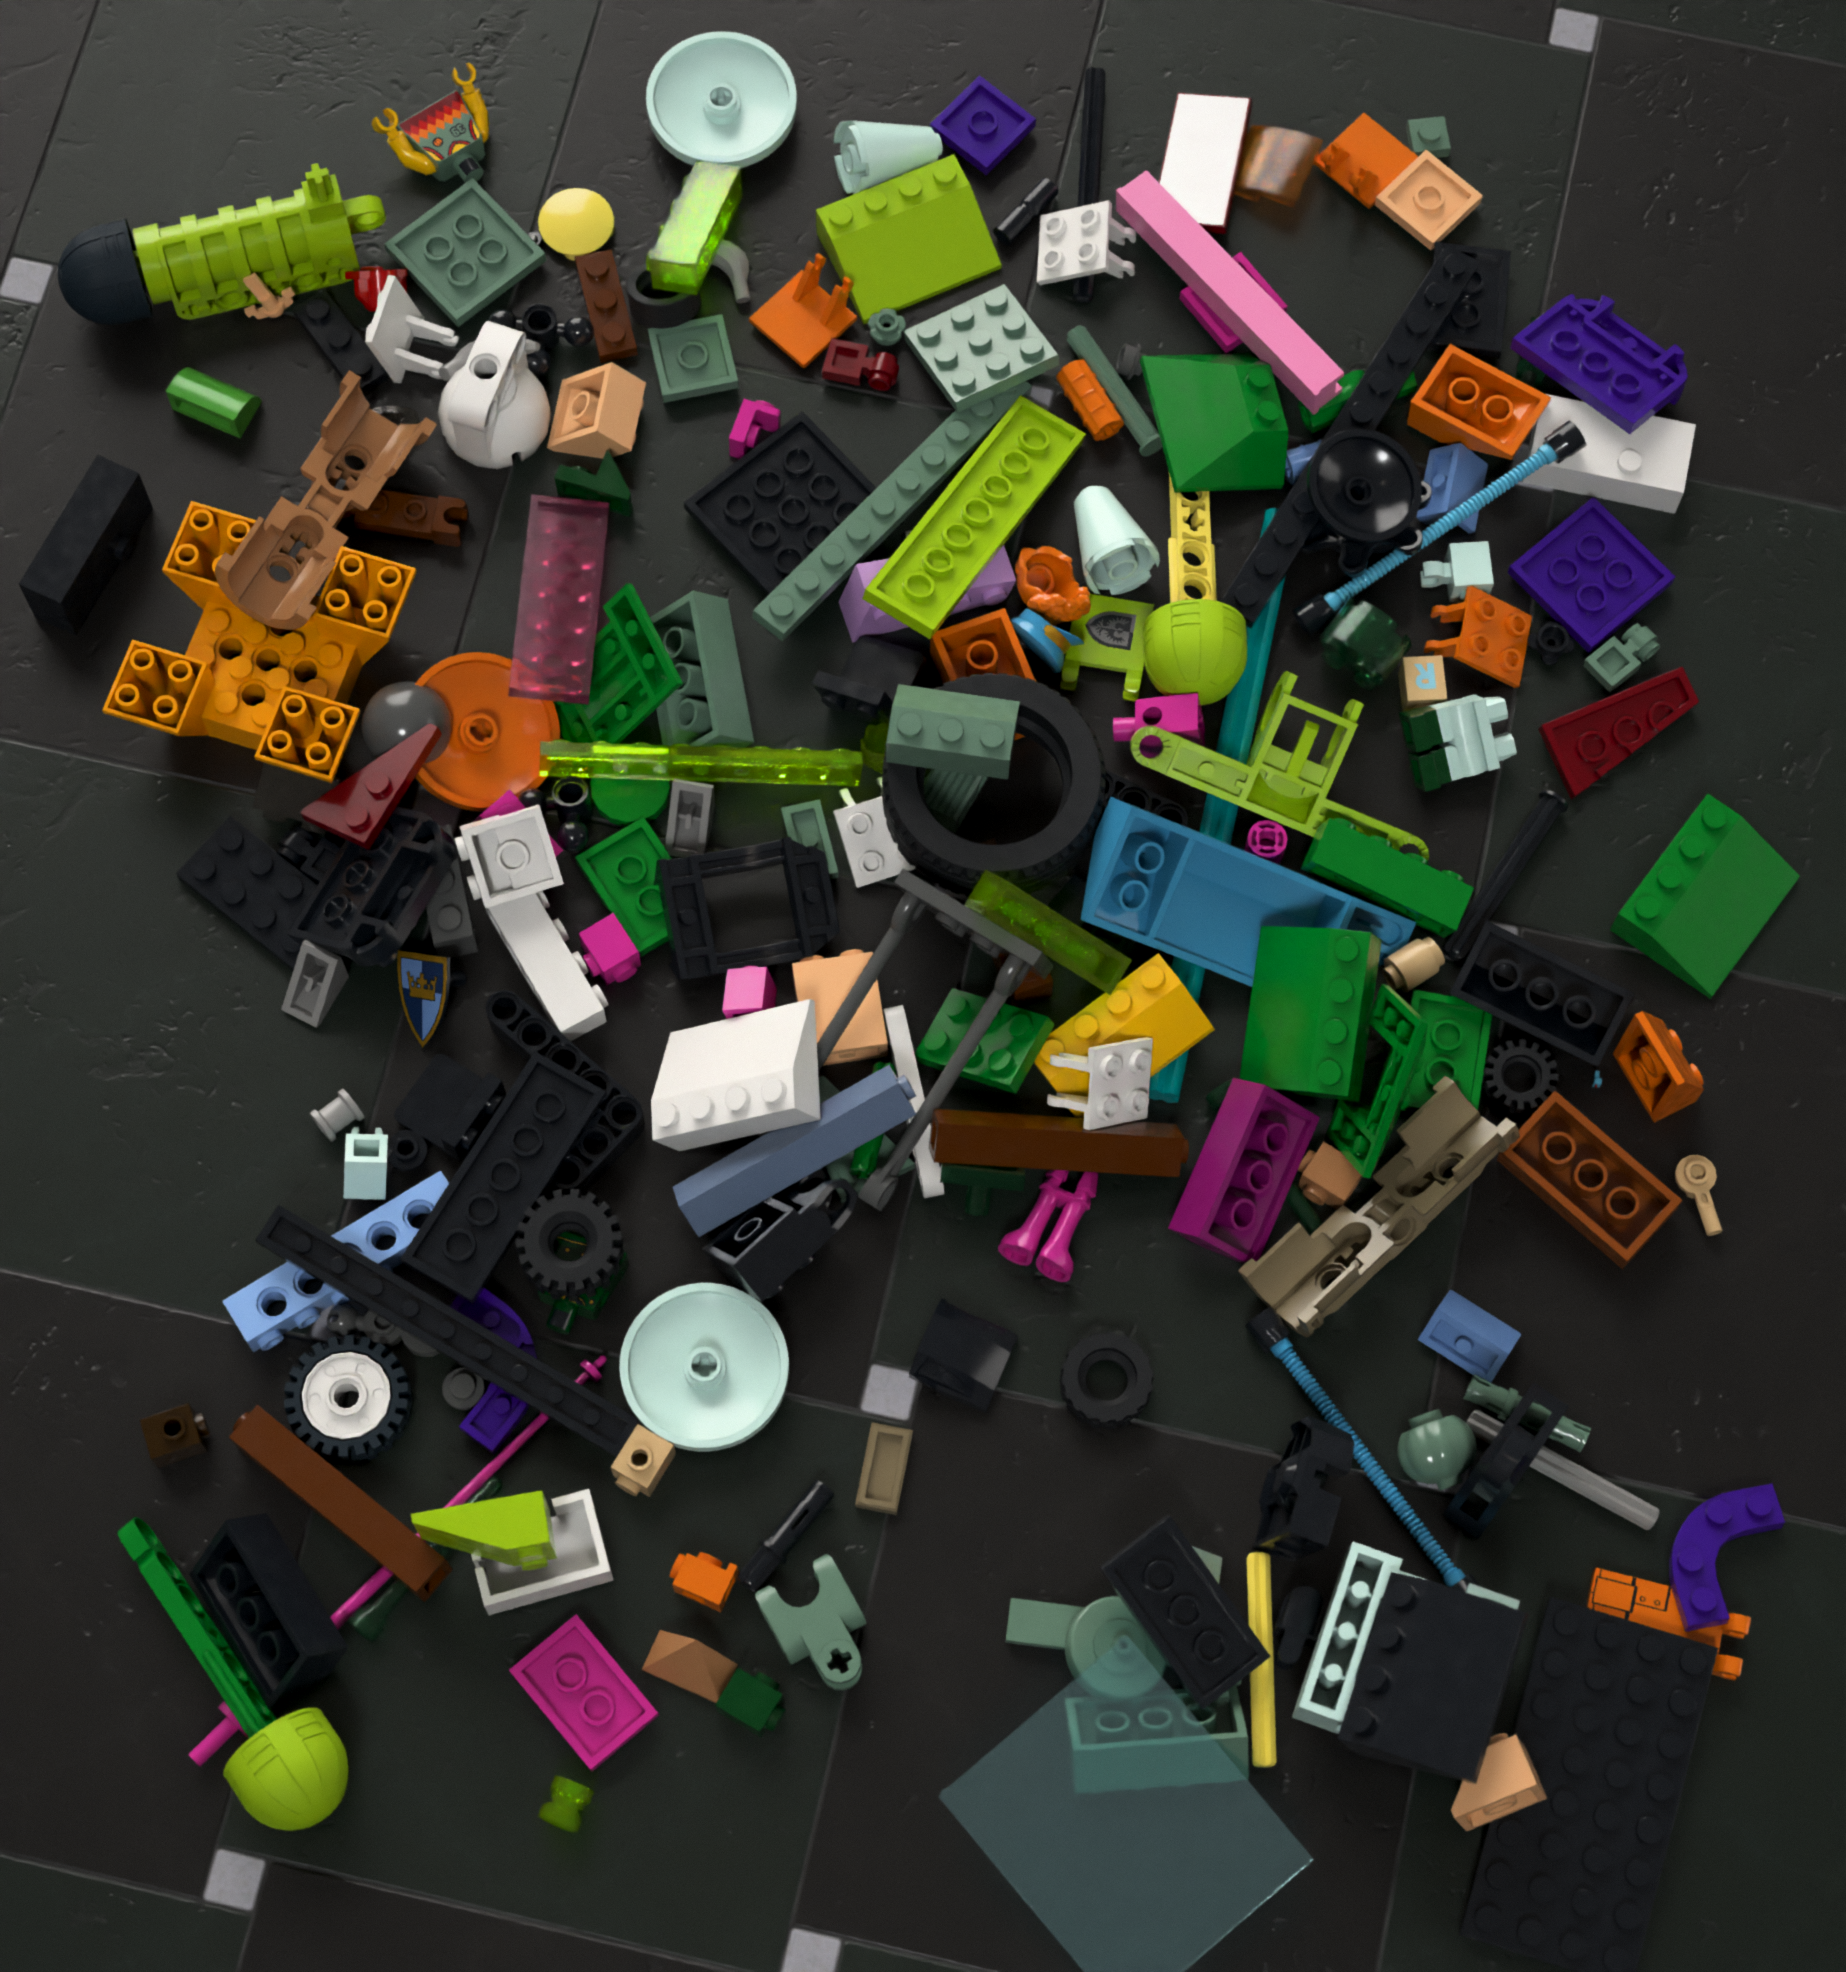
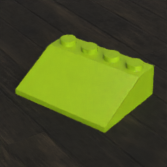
[816,154,1002,324]

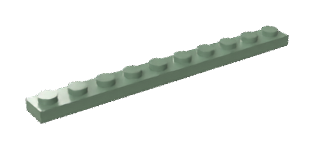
[752,381,1032,642]

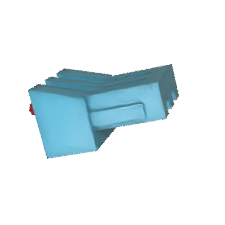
[1592,1070,1602,1089]

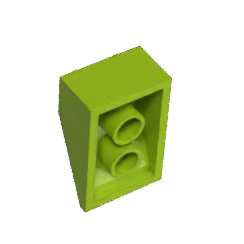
[411,1490,557,1570]

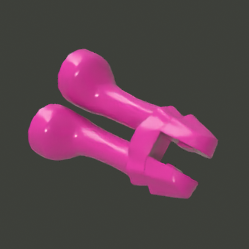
[998,1169,1098,1282]

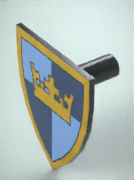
[397,950,466,1048]

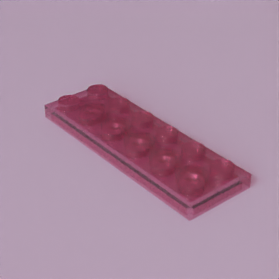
[508,494,609,705]

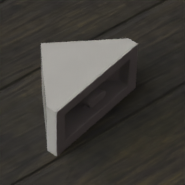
[665,778,716,858]
[281,940,349,1028]

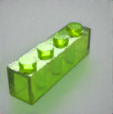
[646,160,743,295]
[965,870,1132,995]

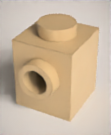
[611,1424,676,1497]

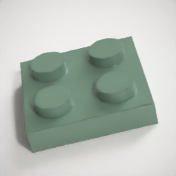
[647,314,739,403]

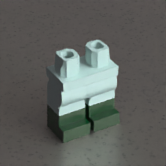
[1399,694,1517,792]

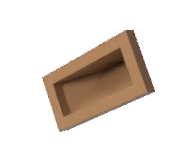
[642,1630,738,1703]

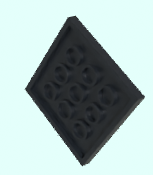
[684,411,904,596]

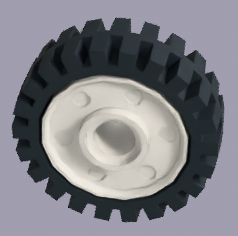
[284,1335,413,1464]

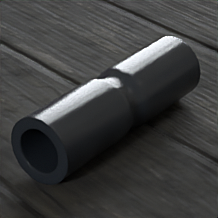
[993,178,1059,246]

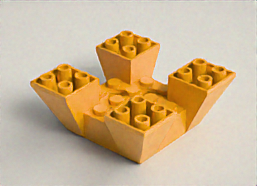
[102,501,417,783]

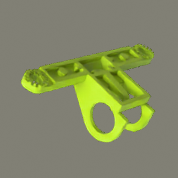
[1130,671,1429,861]

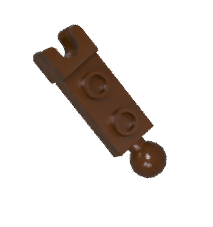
[339,489,468,547]

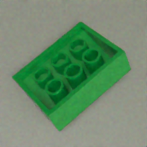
[1610,794,1800,999]
[1239,926,1382,1102]

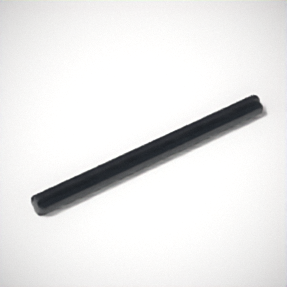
[1072,67,1105,303]

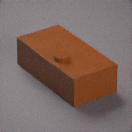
[1497,1091,1682,1270]

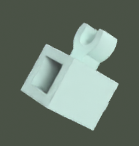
[1420,541,1494,603]
[344,1127,388,1200]

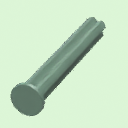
[1067,325,1162,456]

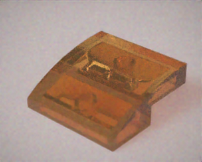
[1234,125,1323,208]

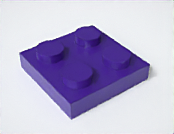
[930,75,1036,175]

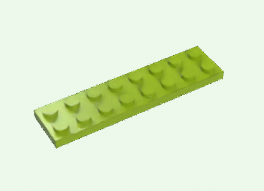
[862,395,1086,639]

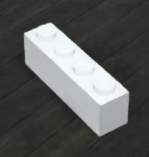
[485,891,608,1041]

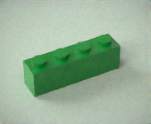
[1301,818,1474,938]

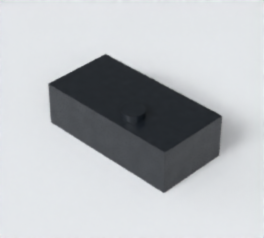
[19,454,153,636]

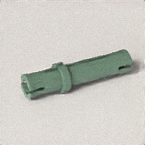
[1463,1374,1591,1453]

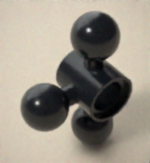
[488,303,594,378]
[518,752,593,852]

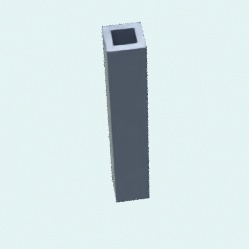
[673,1065,916,1237]

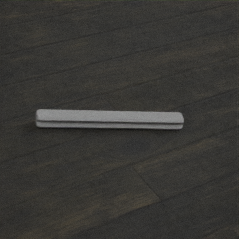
[1466,1410,1660,1530]

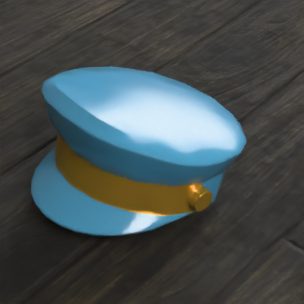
[1010,608,1084,674]

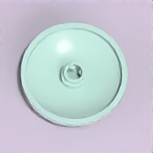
[646,32,797,170]
[619,1283,789,1452]

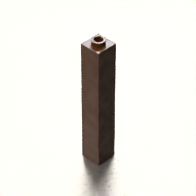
[928,1109,1189,1177]
[229,1405,453,1603]

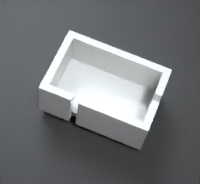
[471,1489,614,1615]

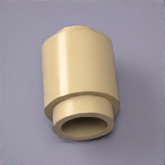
[1382,937,1445,993]

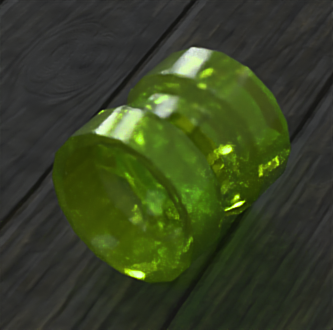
[537,1775,595,1834]

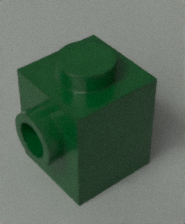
[715,1668,786,1738]

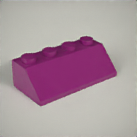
[1168,1078,1320,1264]

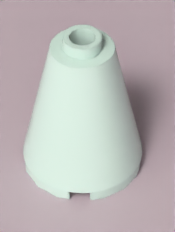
[834,120,943,195]
[1074,486,1160,595]

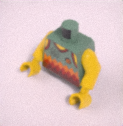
[372,63,489,183]

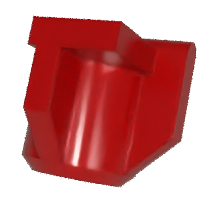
[345,266,408,312]

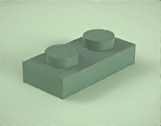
[781,799,839,880]

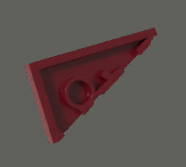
[300,723,442,850]

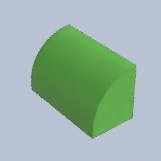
[166,367,262,438]

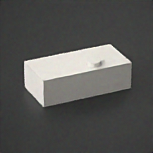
[1523,394,1696,514]

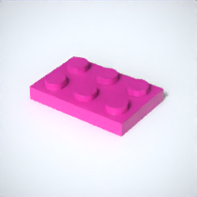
[509,1614,659,1772]

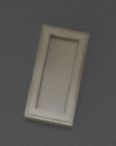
[855,1422,913,1515]

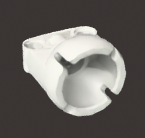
[437,321,551,469]

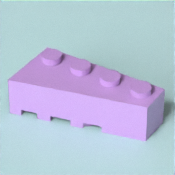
[839,545,1016,643]

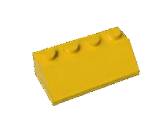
[1034,953,1215,1118]

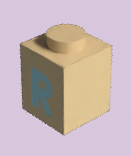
[1398,655,1447,712]

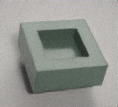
[1406,116,1451,158]

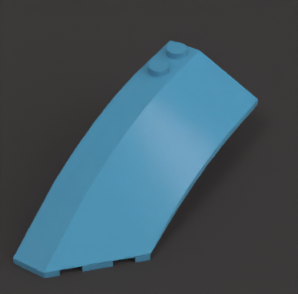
[1081,797,1416,987]

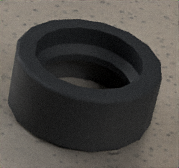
[626,259,701,329]

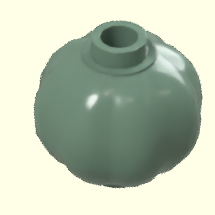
[1397,1409,1477,1491]

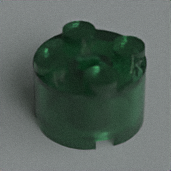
[1319,598,1412,691]

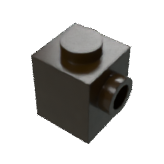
[140,1403,210,1468]

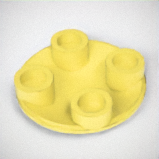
[538,188,615,261]

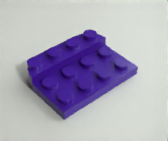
[1510,294,1688,434]

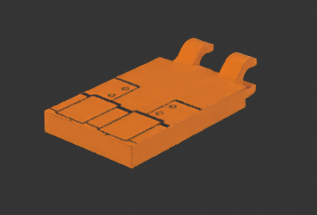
[1586,1568,1751,1681]

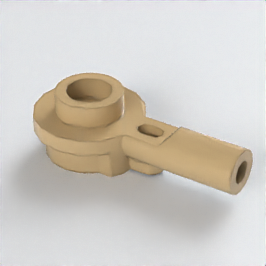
[1675,1155,1723,1236]

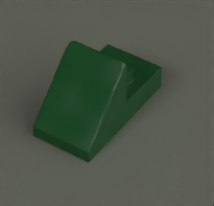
[554,450,633,517]

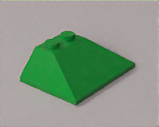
[1140,353,1289,492]
[533,583,683,772]
[1326,984,1428,1179]

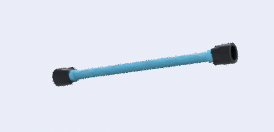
[1292,420,1586,636]

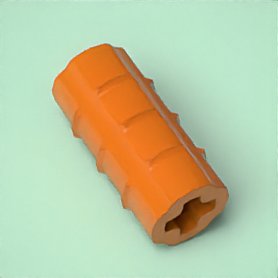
[1056,359,1124,441]

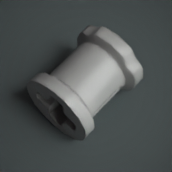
[309,1088,365,1142]

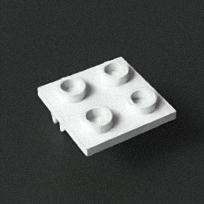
[1037,200,1136,285]
[365,275,459,383]
[833,777,916,888]
[1047,1037,1153,1130]

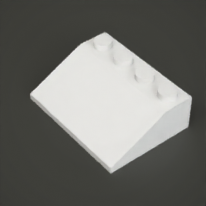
[651,999,821,1151]

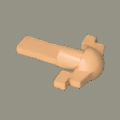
[243,272,295,320]

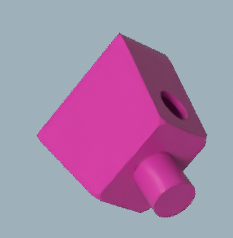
[1113,693,1205,758]

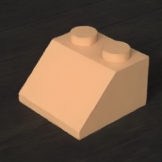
[547,362,646,459]
[1451,1733,1547,1832]

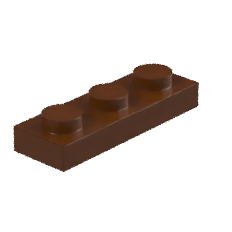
[574,249,638,363]

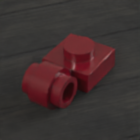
[822,338,900,391]

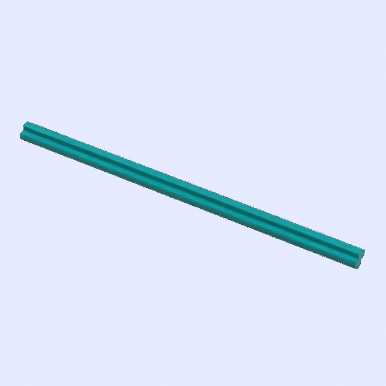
[1149,508,1285,1103]

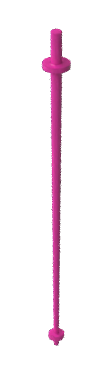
[188,1355,607,1767]

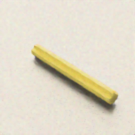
[1247,1552,1277,1768]

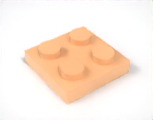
[1374,150,1483,251]

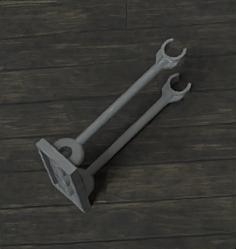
[757,869,1053,1211]

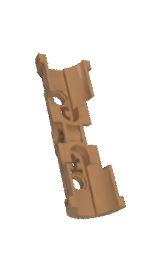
[215,370,437,630]

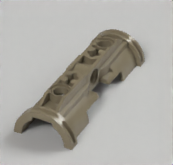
[1238,1076,1520,1337]

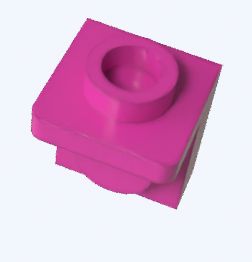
[729,399,781,459]

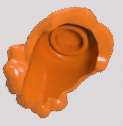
[1015,546,1091,627]

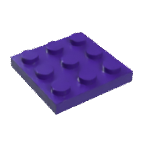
[1507,497,1675,653]

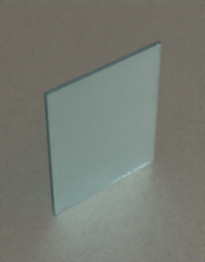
[938,1635,1314,1972]

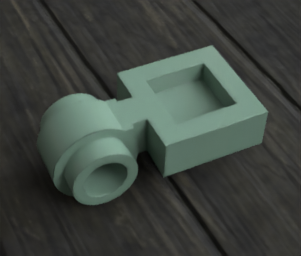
[1583,623,1660,693]

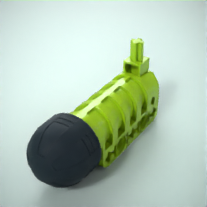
[58,163,386,325]

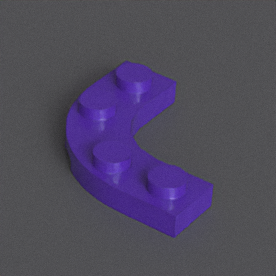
[449,1288,537,1455]
[1669,1483,1785,1632]

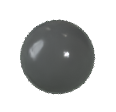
[361,681,452,763]

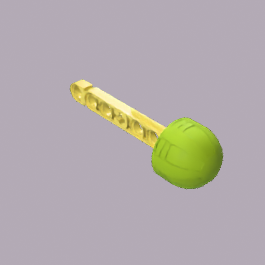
[1143,473,1247,706]

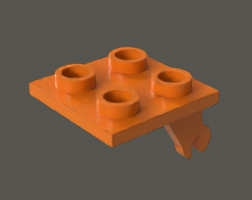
[1313,113,1418,209]
[749,253,857,369]
[1424,586,1532,688]

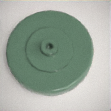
[1065,1596,1167,1702]

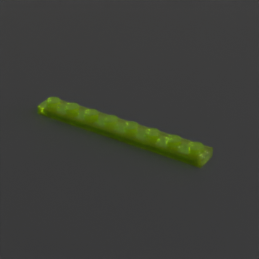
[539,739,863,786]

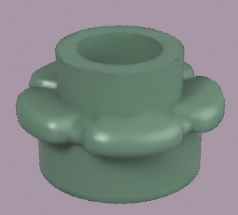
[868,309,906,346]

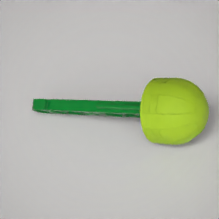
[117,1517,348,1831]

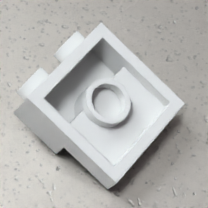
[454,804,564,908]

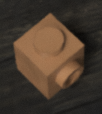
[1298,1141,1362,1210]

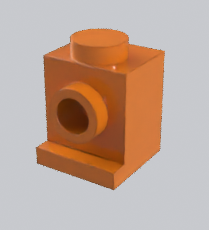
[669,1552,739,1613]

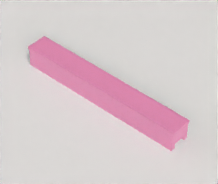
[1116,170,1344,415]

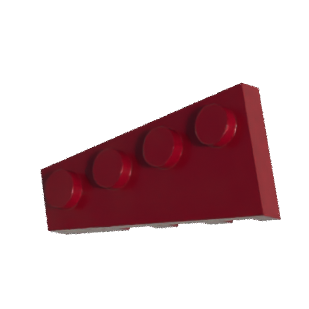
[1538,666,1699,800]

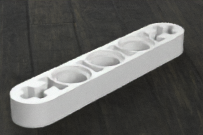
[882,1005,945,1199]

